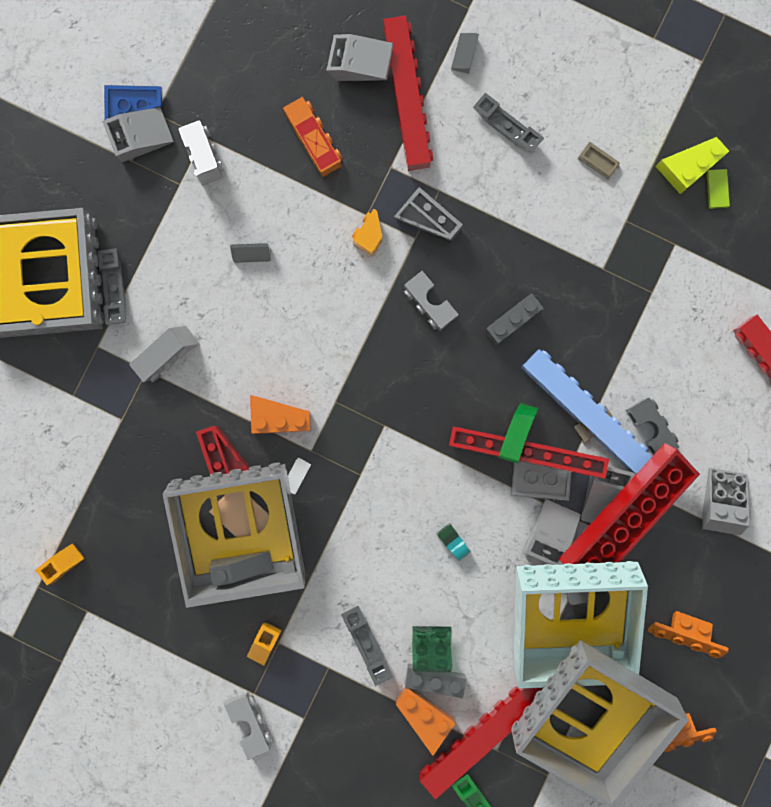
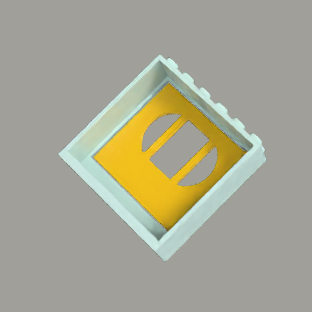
[513,561,648,688]

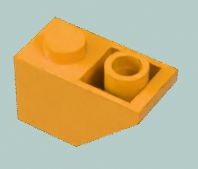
[352,209,382,256]
[35,544,85,585]
[247,622,282,666]

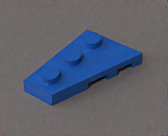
[104,85,162,120]

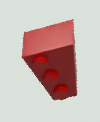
[196,426,250,474]

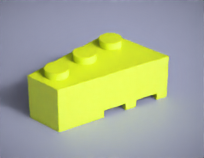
[655,137,729,194]

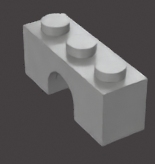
[404,271,459,331]
[224,692,273,760]

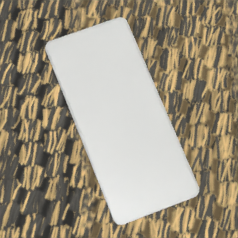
[288,458,311,494]

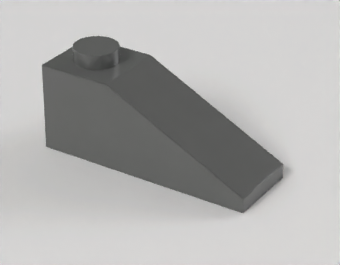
[209,550,273,586]

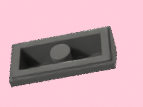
[451,33,479,74]
[230,243,271,263]

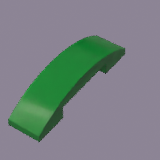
[499,403,539,464]
[451,773,492,807]

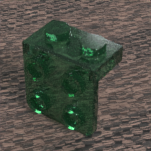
[412,626,452,672]

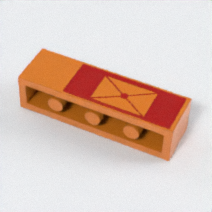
[283,97,343,178]

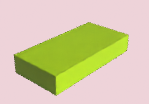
[706,169,730,209]

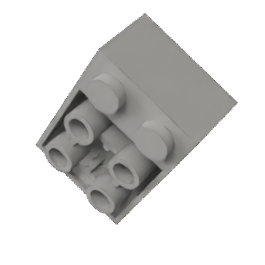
[326,34,394,81]
[102,107,174,163]
[580,467,636,523]
[702,468,749,535]
[522,499,581,565]

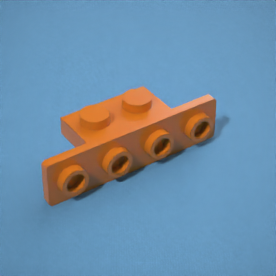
[648,611,729,658]
[664,713,717,752]

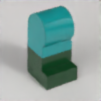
[436,523,471,561]

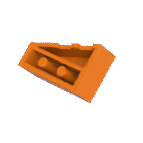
[250,395,311,434]
[396,687,456,755]

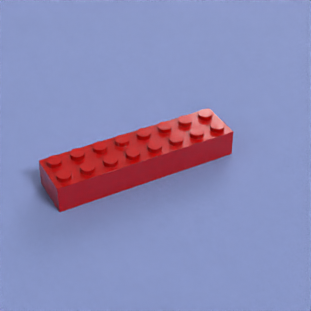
[558,443,700,564]

